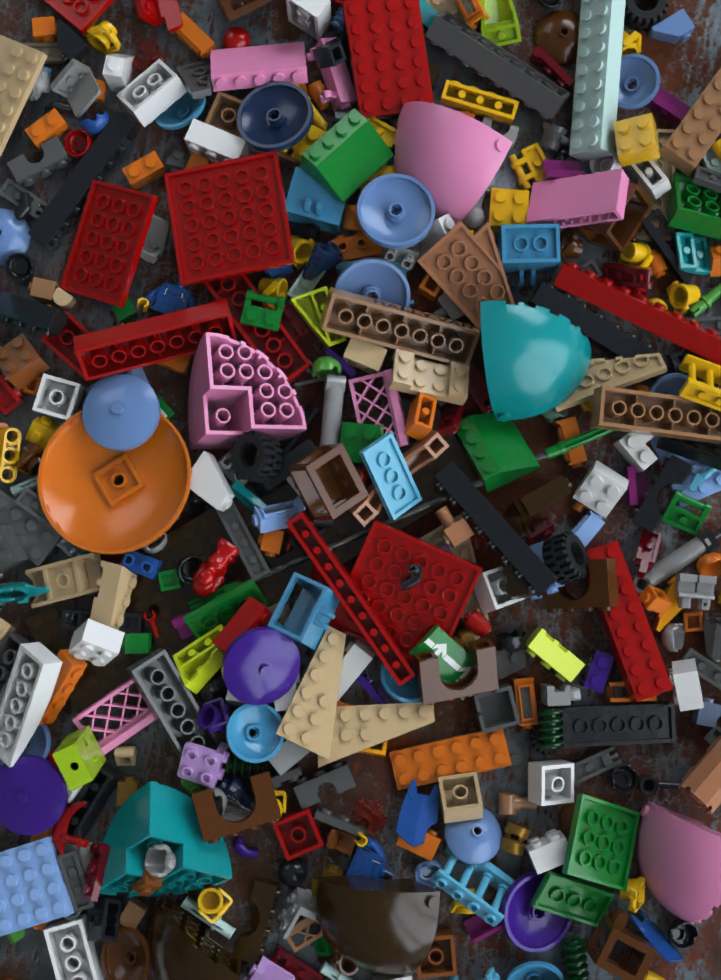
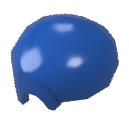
[79,110,110,135]

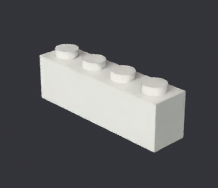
[614,141,672,200]

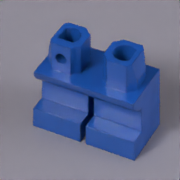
[120,551,164,580]

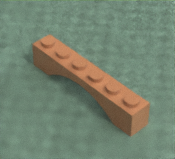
[348,429,449,527]

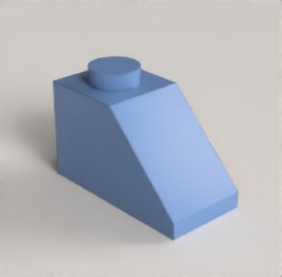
[647,9,695,44]

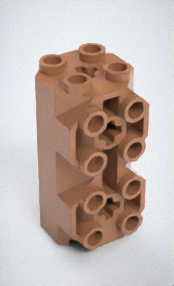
[677,736,721,814]

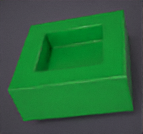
[158,569,182,592]
[313,936,332,956]

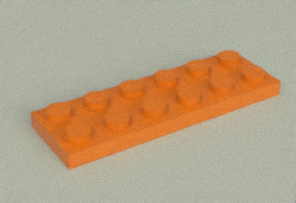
[389,728,512,790]

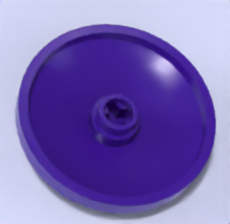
[221,627,300,705]
[0,755,68,835]
[501,871,572,952]

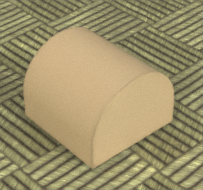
[53,287,77,310]
[114,746,137,766]

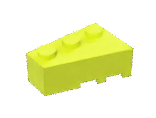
[289,286,347,348]
[173,624,224,694]
[525,627,585,683]

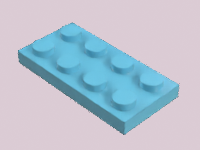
[359,432,423,520]

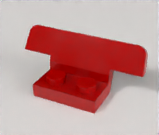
[135,0,184,33]

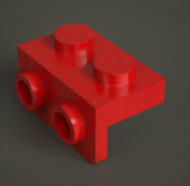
[0,372,24,415]

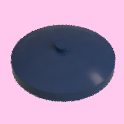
[237,82,313,152]

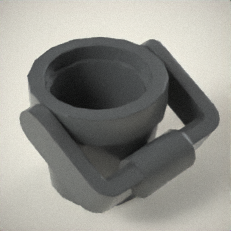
[540,122,570,153]

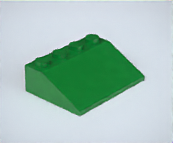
[300,108,394,204]
[667,172,721,240]
[455,412,540,493]

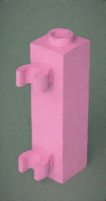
[306,37,357,111]

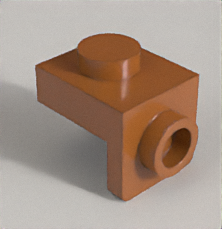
[326,828,360,856]
[131,865,162,896]

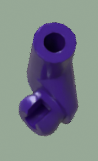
[233,836,259,859]

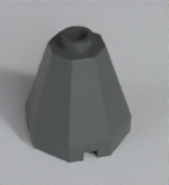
[703,613,721,662]

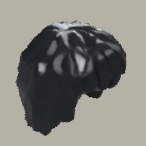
[198,675,228,706]

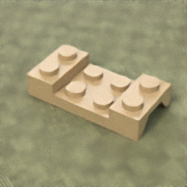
[389,349,470,406]
[25,553,103,608]

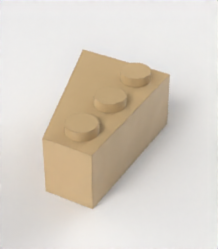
[90,560,137,630]

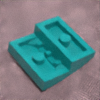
[674,232,711,275]

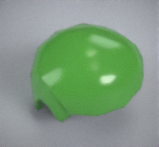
[312,356,342,380]

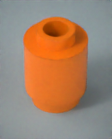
[648,249,668,279]

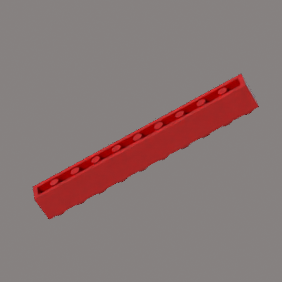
[553,260,721,366]
[286,510,416,687]

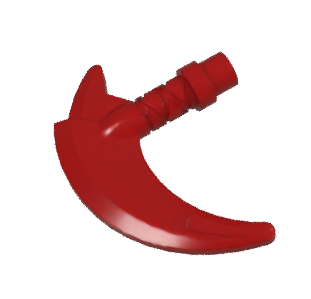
[52,801,89,855]

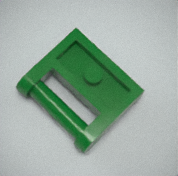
[240,289,286,332]
[662,489,712,536]

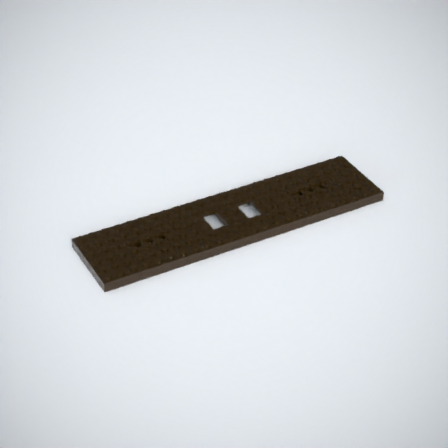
[24,393,479,721]

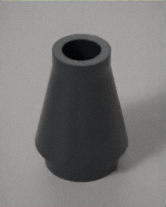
[291,223,320,241]

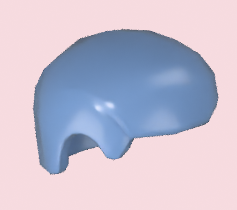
[414,859,443,888]

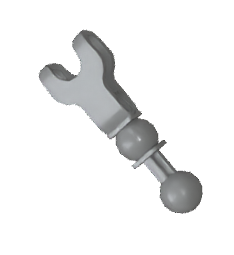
[462,116,519,228]

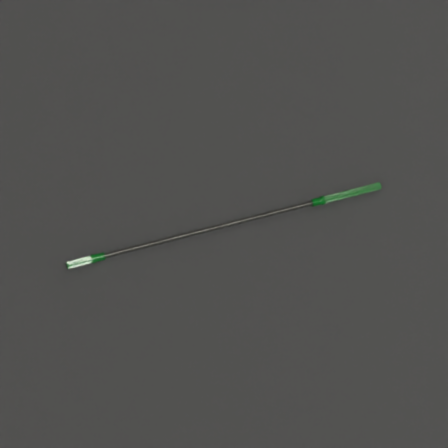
[188,428,614,611]

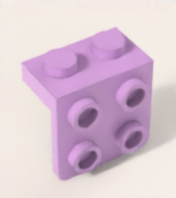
[177,741,230,789]
[243,956,295,980]

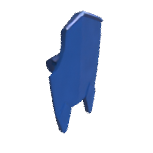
[396,779,439,847]
[631,908,683,962]

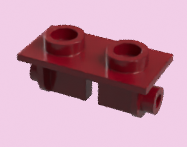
[275,301,310,342]
[524,518,555,546]

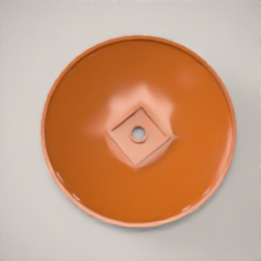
[37,410,192,555]

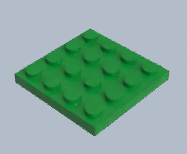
[562,793,640,891]

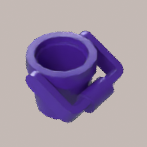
[197,698,231,733]

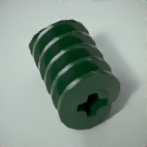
[537,707,563,749]
[225,751,266,779]
[561,936,589,980]

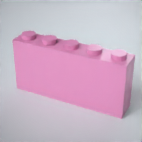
[210,41,308,92]
[526,169,629,228]

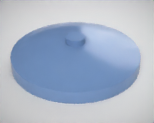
[357,173,435,249]
[334,257,410,308]
[82,374,161,451]

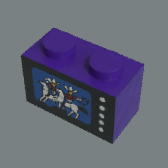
[580,649,615,693]

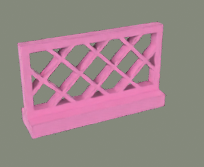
[348,369,411,448]
[72,678,156,755]

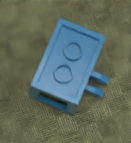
[286,167,350,235]
[496,224,561,286]
[267,572,340,651]

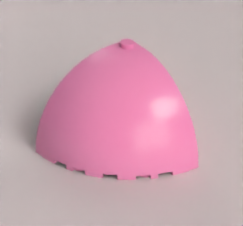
[394,101,513,225]
[188,332,307,449]
[636,801,721,924]

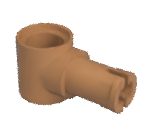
[499,792,537,815]

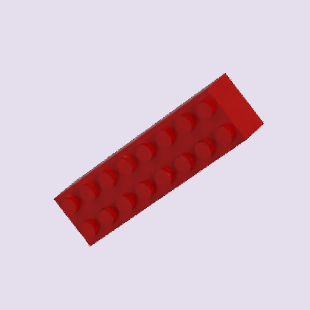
[203,274,312,385]
[73,299,237,381]
[585,541,673,703]

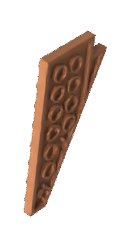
[417,220,515,332]

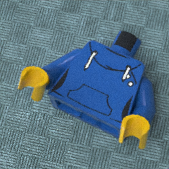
[136,276,196,315]
[346,832,394,880]

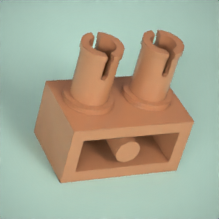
[435,506,474,548]

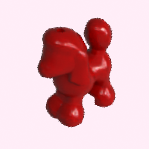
[192,538,240,598]

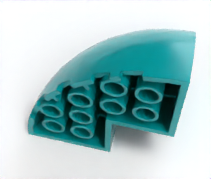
[481,300,592,422]
[99,781,232,897]

